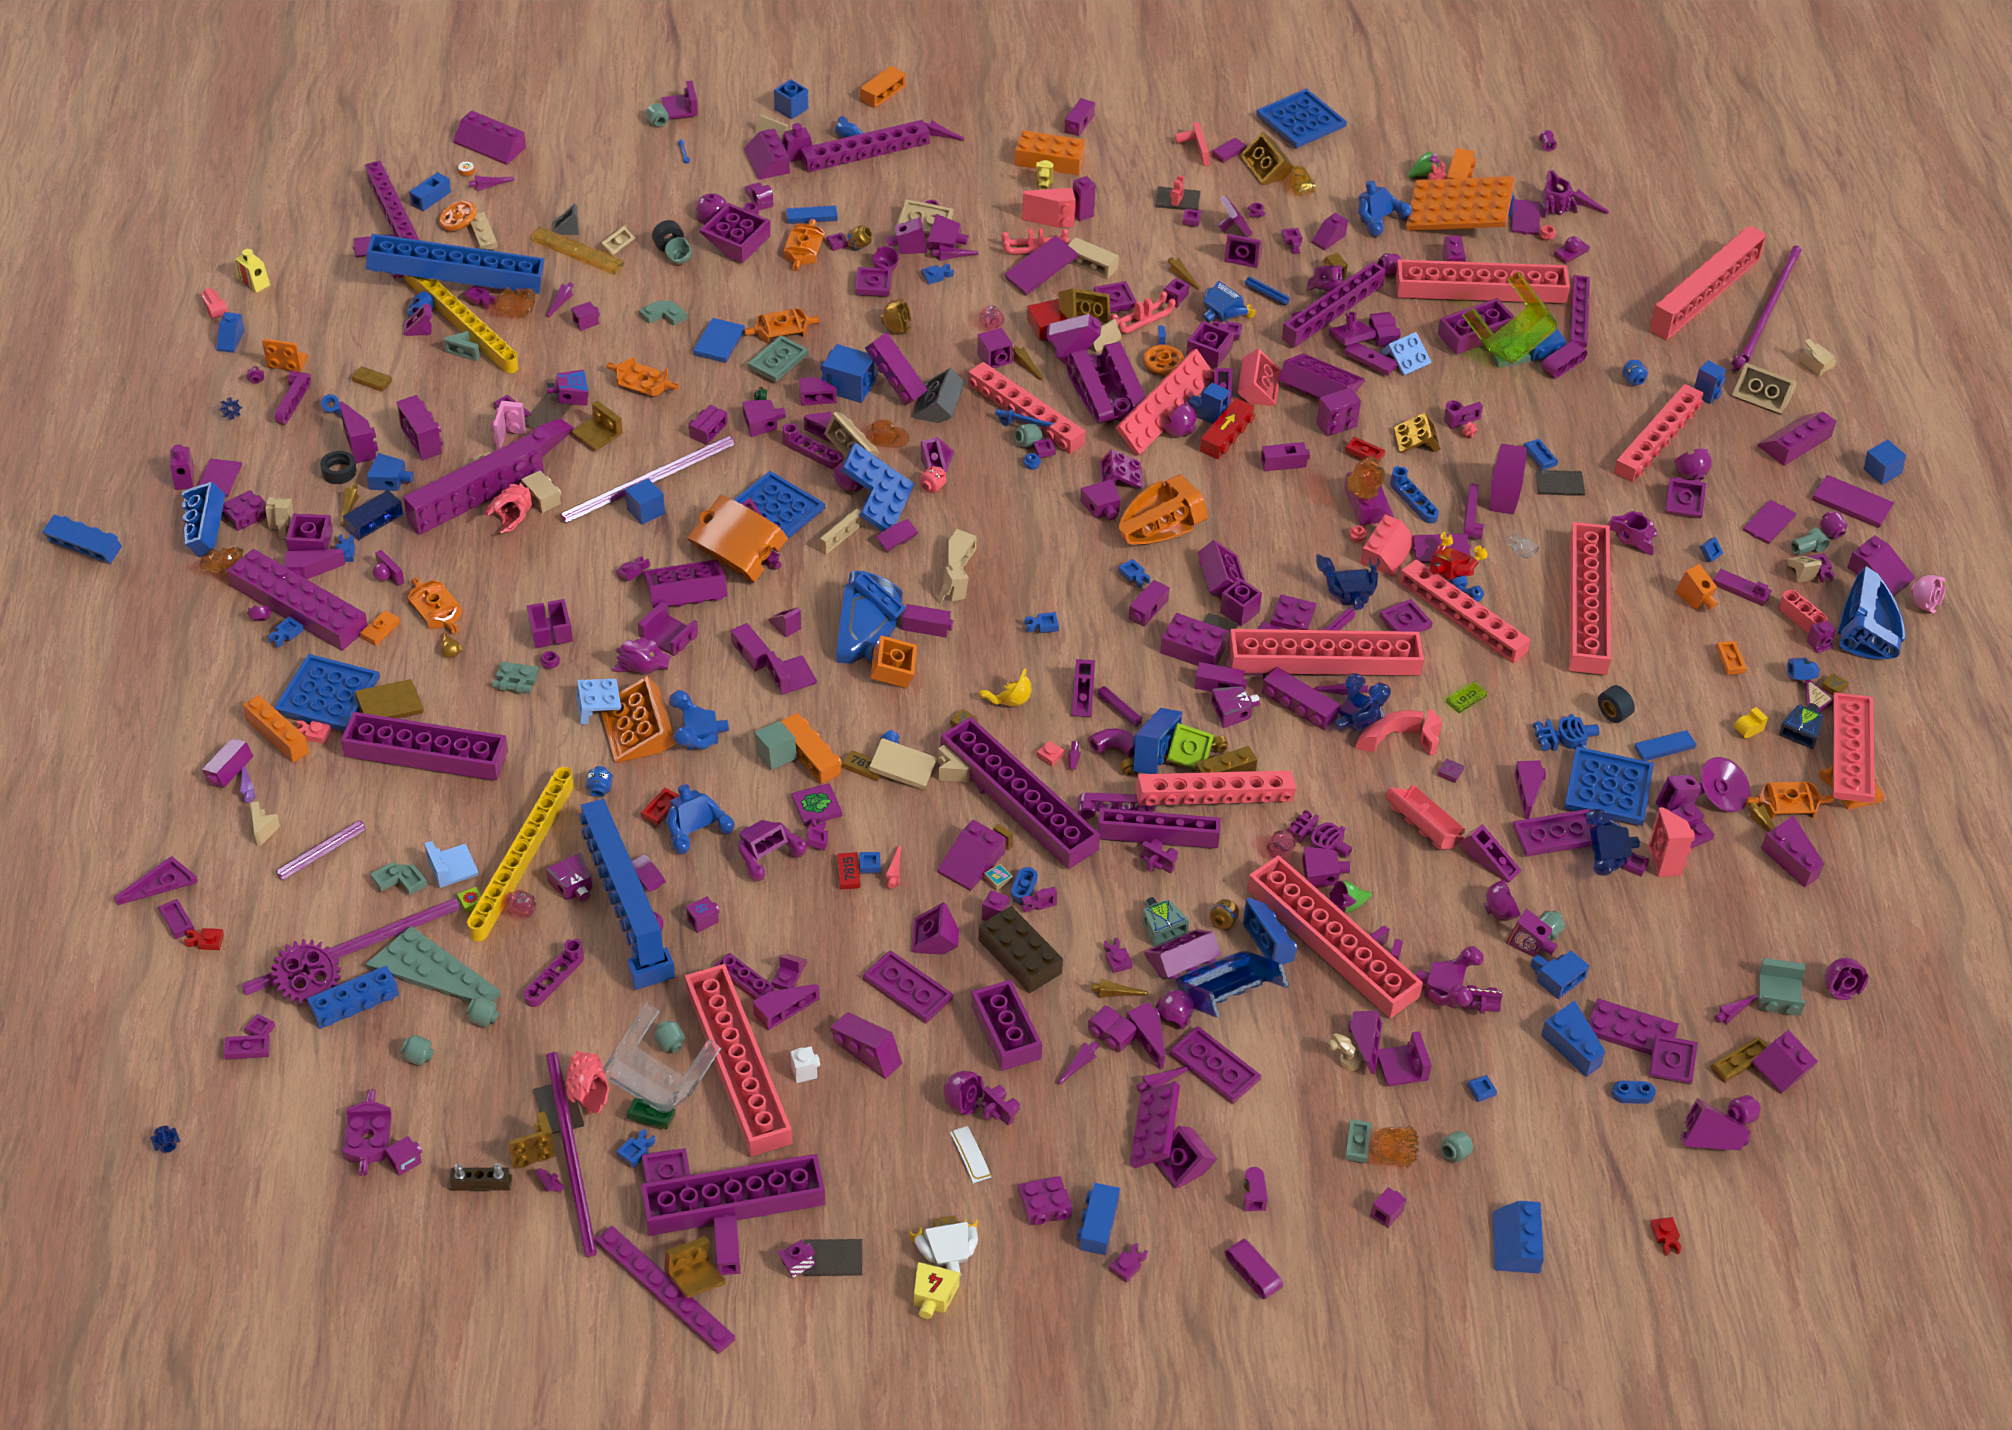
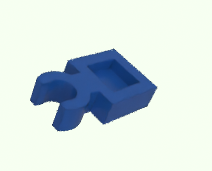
[922,264,954,284]
[335,534,355,562]
[1118,559,1150,588]
[1024,612,1059,633]
[268,617,304,647]
[617,1129,656,1168]

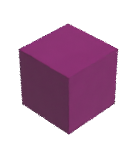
[977,327,1013,368]
[1220,579,1262,626]

